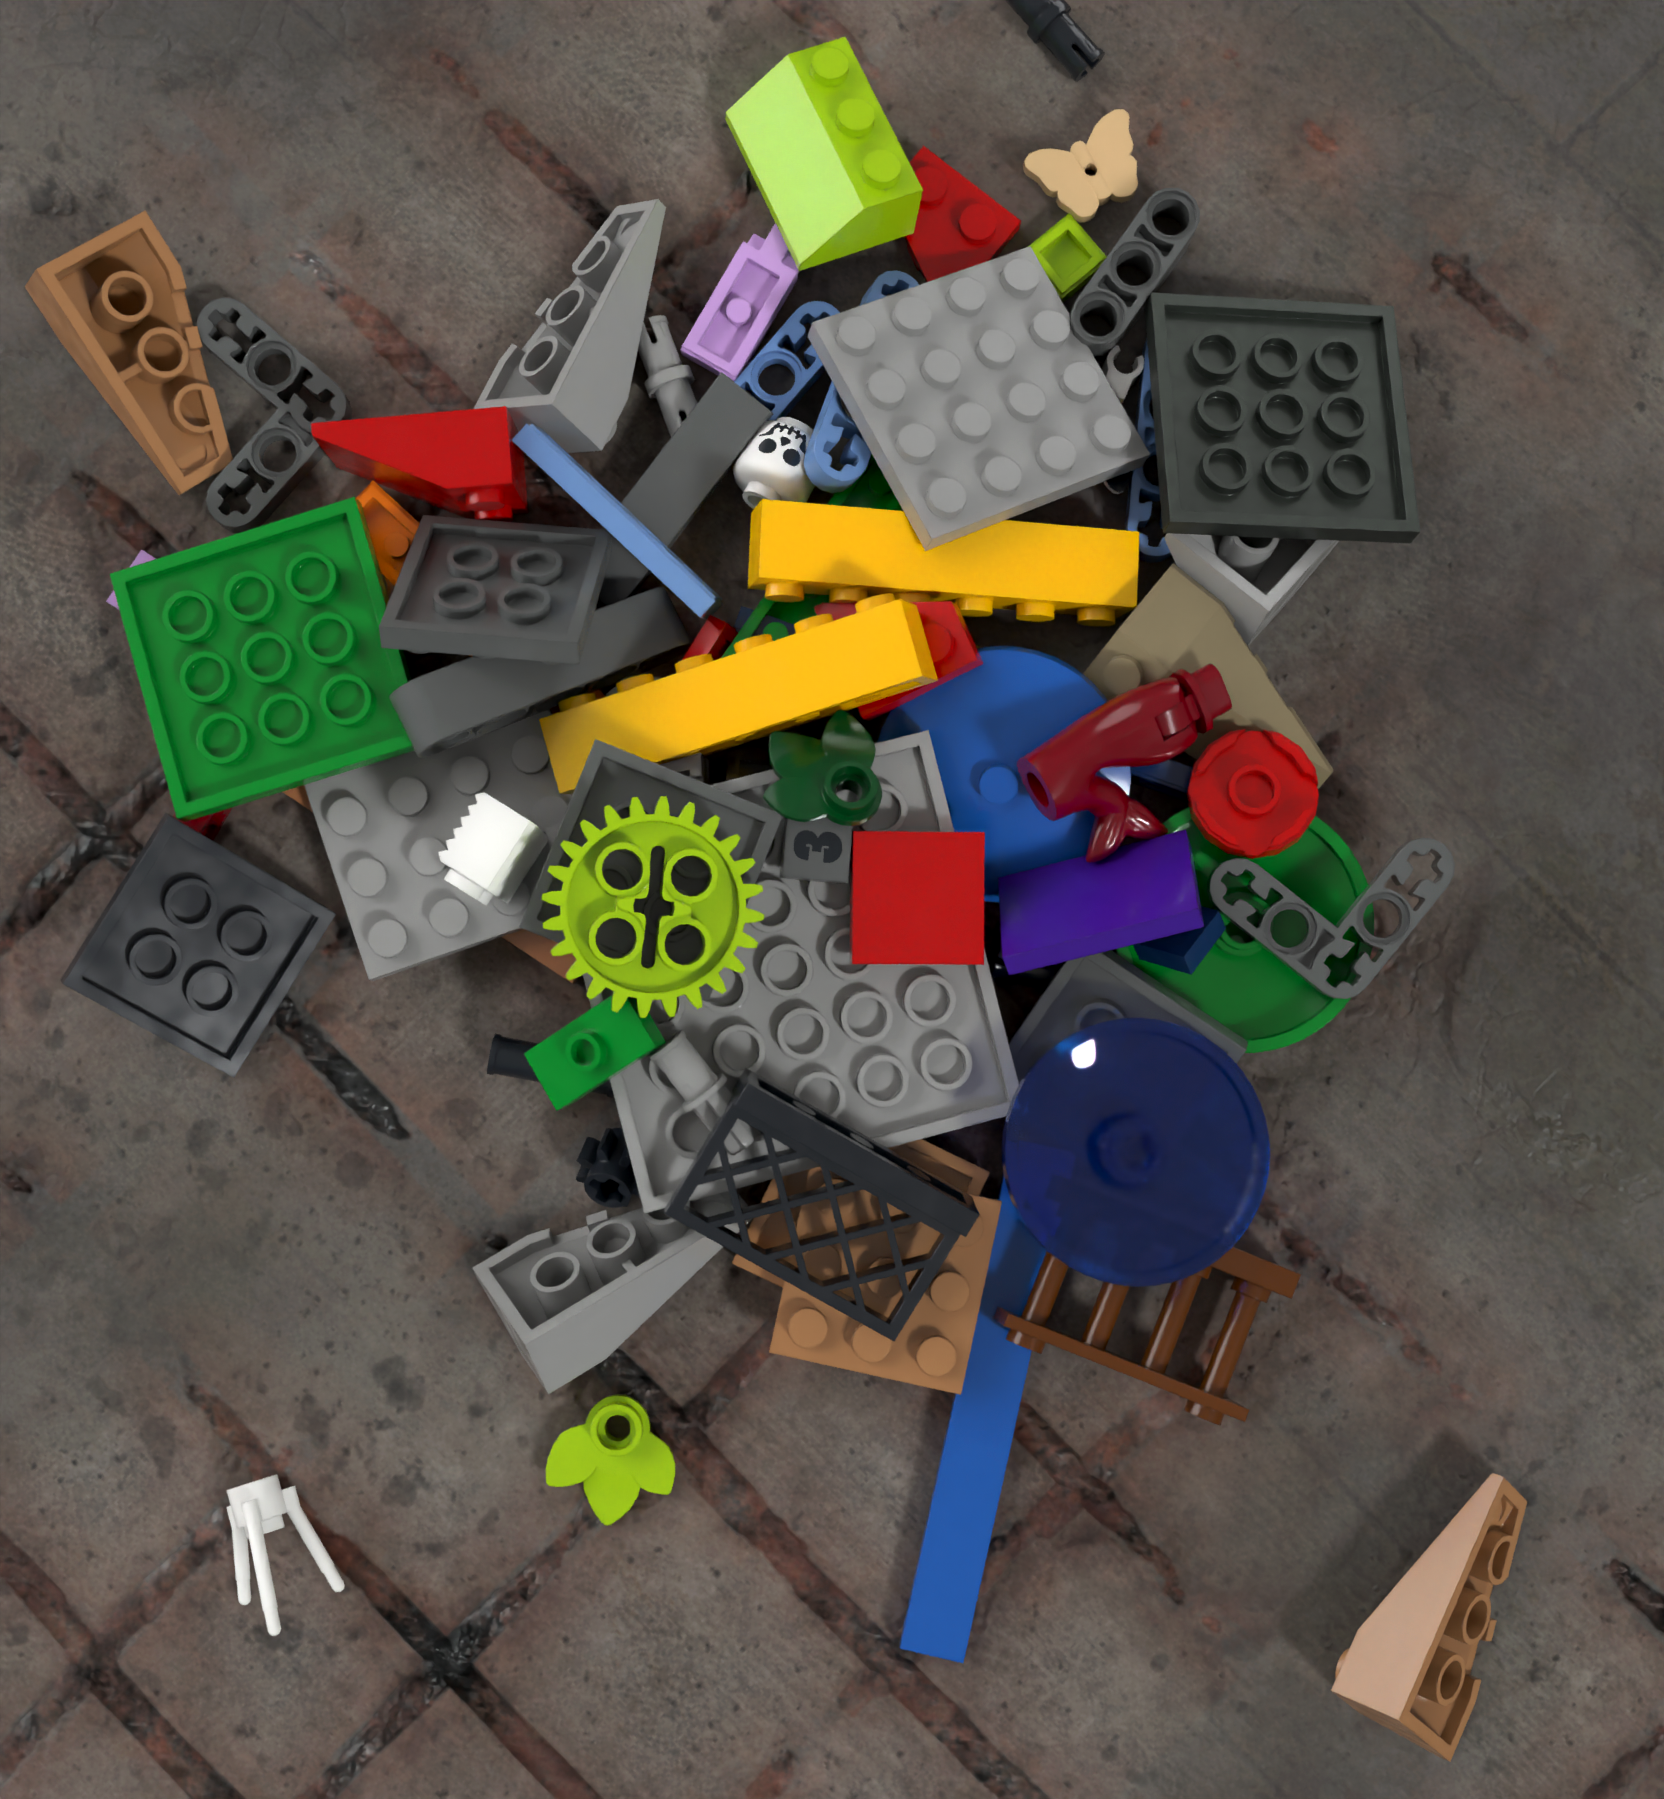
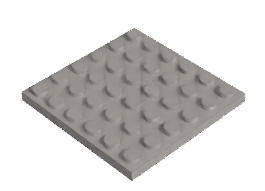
[545,730,1026,1214]

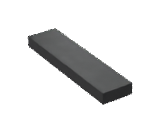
[598,372,773,606]

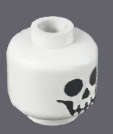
[733,417,815,509]

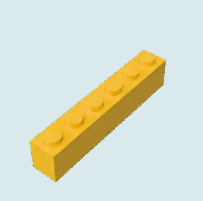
[748,499,1139,626]
[539,593,938,794]

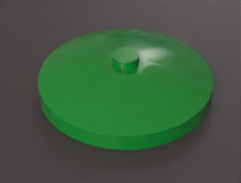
[1115,807,1374,1053]

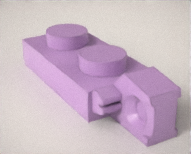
[680,223,799,381]

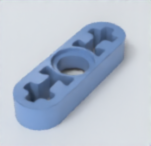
[734,301,840,420]

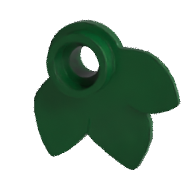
[763,710,882,826]

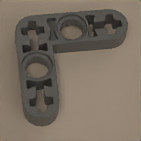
[197,297,352,533]
[1206,838,1455,999]

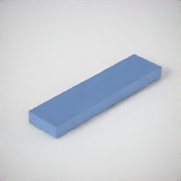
[512,423,723,619]

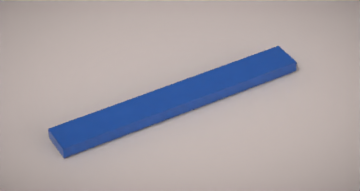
[899,1139,1074,1663]

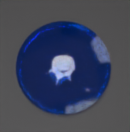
[1002,1018,1270,1287]

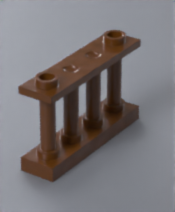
[993,1174,1301,1425]

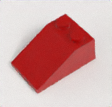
[311,406,528,522]

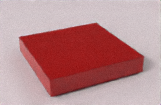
[850,831,985,965]

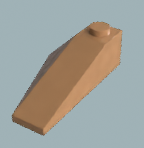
[25,211,233,495]

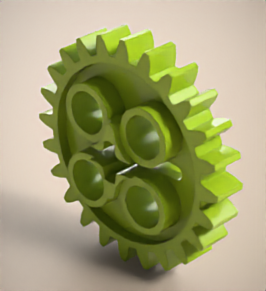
[542,796,764,1018]

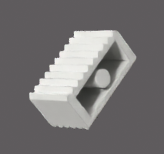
[439,792,548,906]

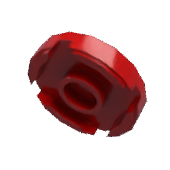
[1187,729,1319,859]

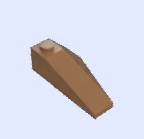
[1331,1473,1527,1762]

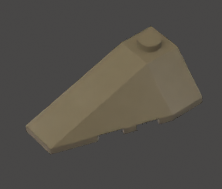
[1083,563,1333,789]

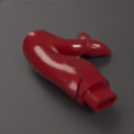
[1017,663,1232,863]

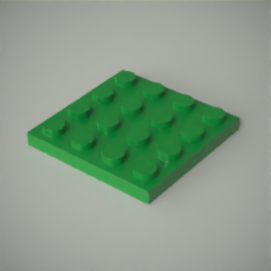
[110,497,415,822]

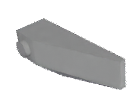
[474,199,666,453]
[1164,533,1339,646]
[472,1191,753,1394]

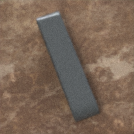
[389,587,692,758]

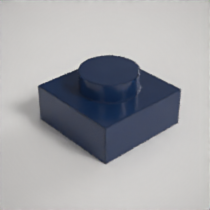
[1133,906,1226,975]

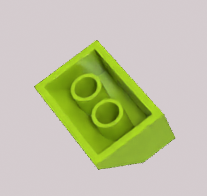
[725,37,923,271]

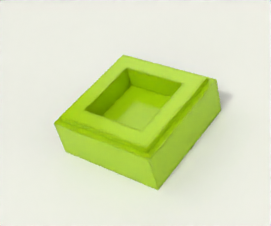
[1028,213,1107,302]

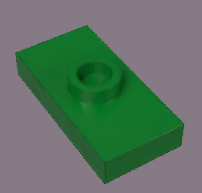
[524,995,666,1111]

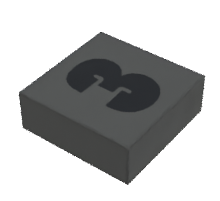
[779,817,853,884]

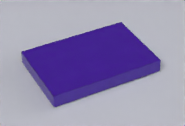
[998,830,1204,975]

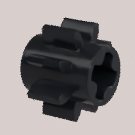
[576,1128,640,1208]

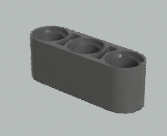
[1070,188,1200,362]

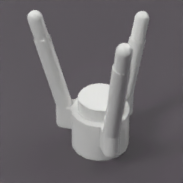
[226,1474,345,1636]

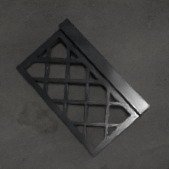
[665,1068,980,1341]

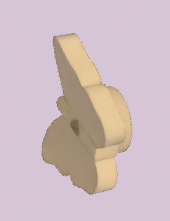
[1023,109,1138,223]

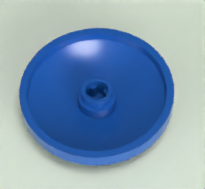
[877,646,1131,902]

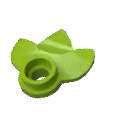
[545,1394,675,1526]

